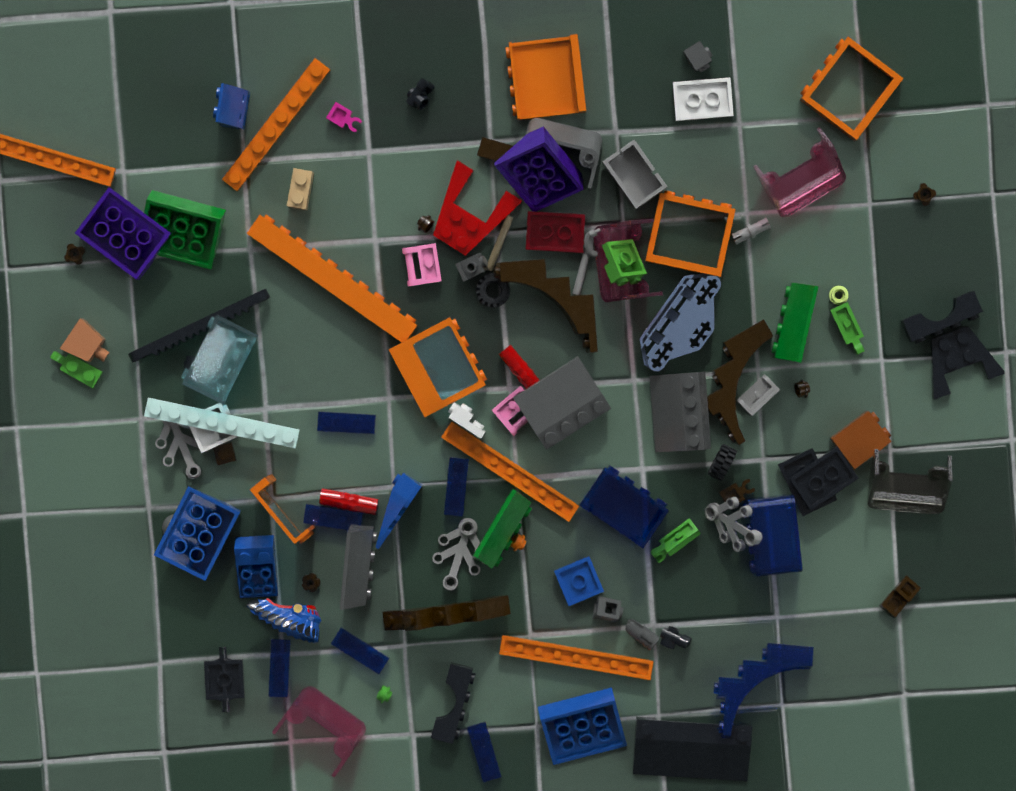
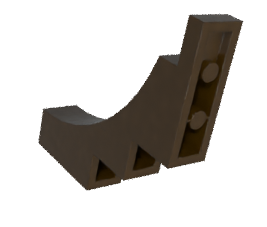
[494,259,598,353]

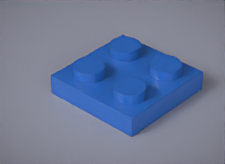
[554,556,604,606]

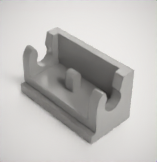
[736,374,780,416]

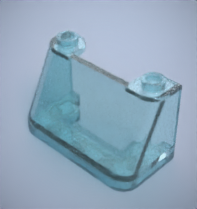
[181,315,259,405]

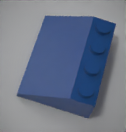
[154,486,241,581]
[538,687,627,765]

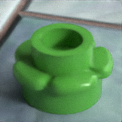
[376,685,392,704]

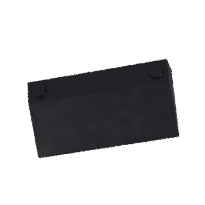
[633,716,752,781]

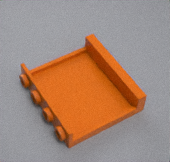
[505,34,586,120]

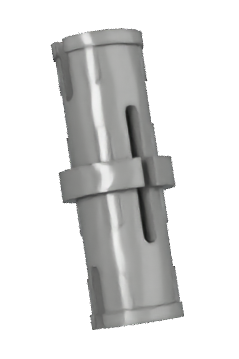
[731,217,771,245]

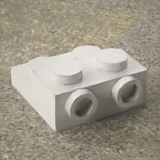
[189,402,237,453]
[448,402,486,438]

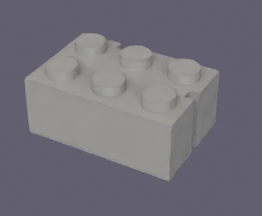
[602,140,668,210]

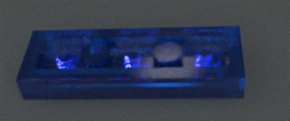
[317,412,376,434]
[444,457,469,517]
[303,504,363,530]
[331,627,390,674]
[269,639,291,698]
[467,721,502,782]

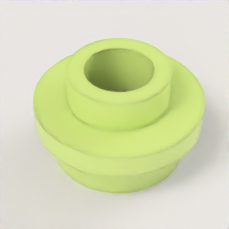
[829,286,848,305]

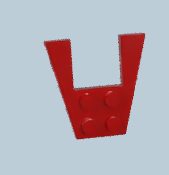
[433,160,522,256]

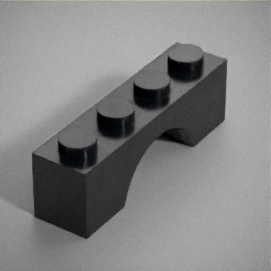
[901,291,983,344]
[431,662,476,744]

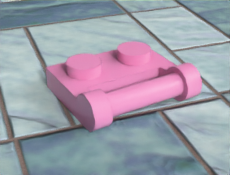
[402,243,442,287]
[492,386,528,436]

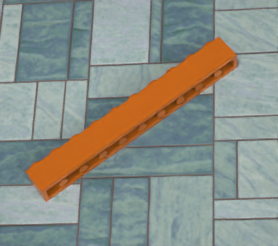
[247,214,418,342]

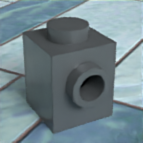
[683,41,713,73]

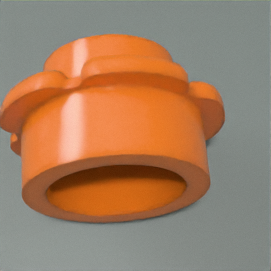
[510,533,526,551]

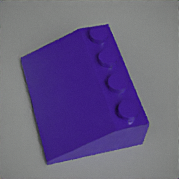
[494,126,584,212]
[75,187,171,280]

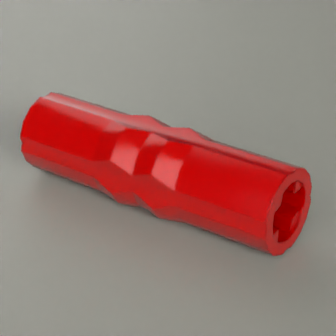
[499,345,540,389]
[319,488,379,515]

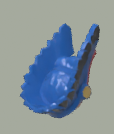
[247,598,322,643]

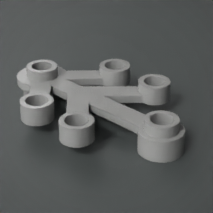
[155,420,206,479]
[705,497,762,552]
[432,518,480,590]

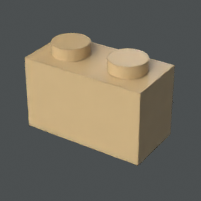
[287,168,314,210]

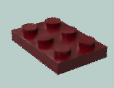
[526,211,585,253]

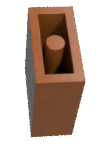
[830,411,892,469]

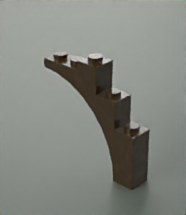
[707,319,773,445]
[382,595,511,631]

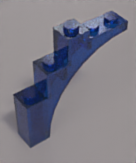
[713,643,814,739]

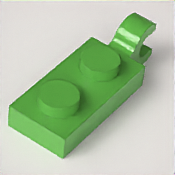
[829,302,865,355]
[50,351,103,388]
[651,518,701,563]

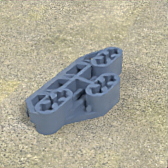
[639,274,721,371]

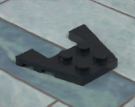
[931,326,1005,400]

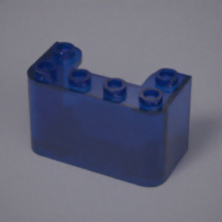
[579,465,669,548]
[742,494,803,577]

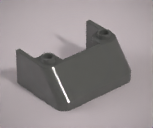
[525,118,603,191]

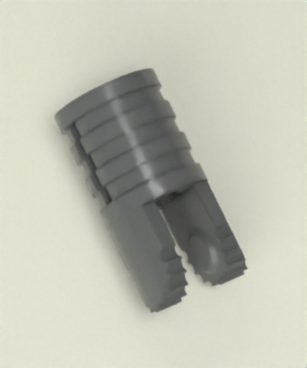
[625,619,660,651]

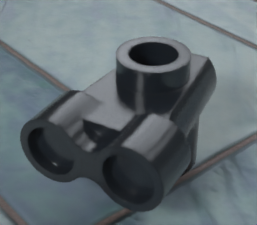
[406,78,435,110]
[660,626,692,649]

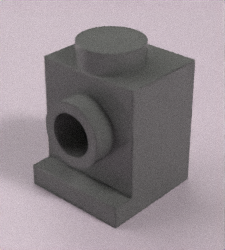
[455,253,489,282]
[592,596,623,622]

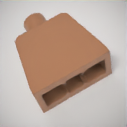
[60,318,110,362]

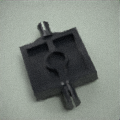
[204,646,245,712]

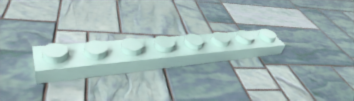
[144,398,299,448]

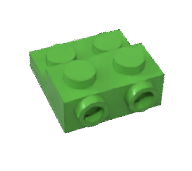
[602,239,647,286]

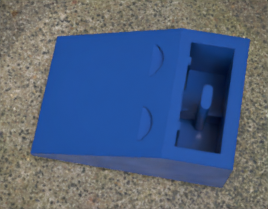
[213,83,250,130]
[234,535,278,598]

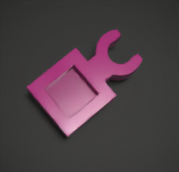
[326,102,362,132]

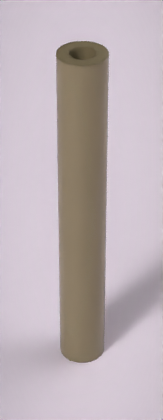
[487,216,513,271]

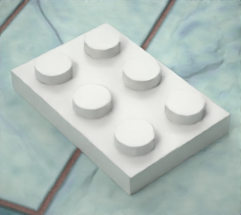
[673,77,734,121]

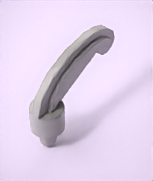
[584,228,601,257]

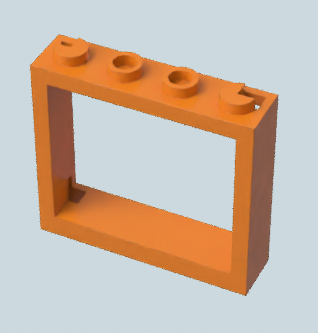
[800,37,903,141]
[645,190,736,278]

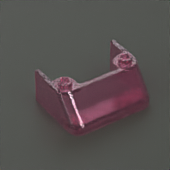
[753,127,846,217]
[594,219,663,302]
[272,686,366,777]

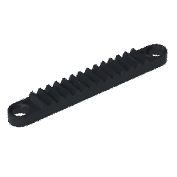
[128,289,270,363]

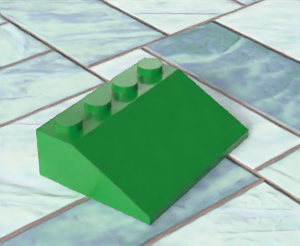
[144,190,226,269]
[771,283,818,363]
[472,489,532,569]

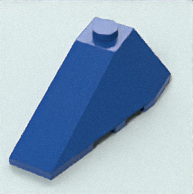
[376,473,423,549]

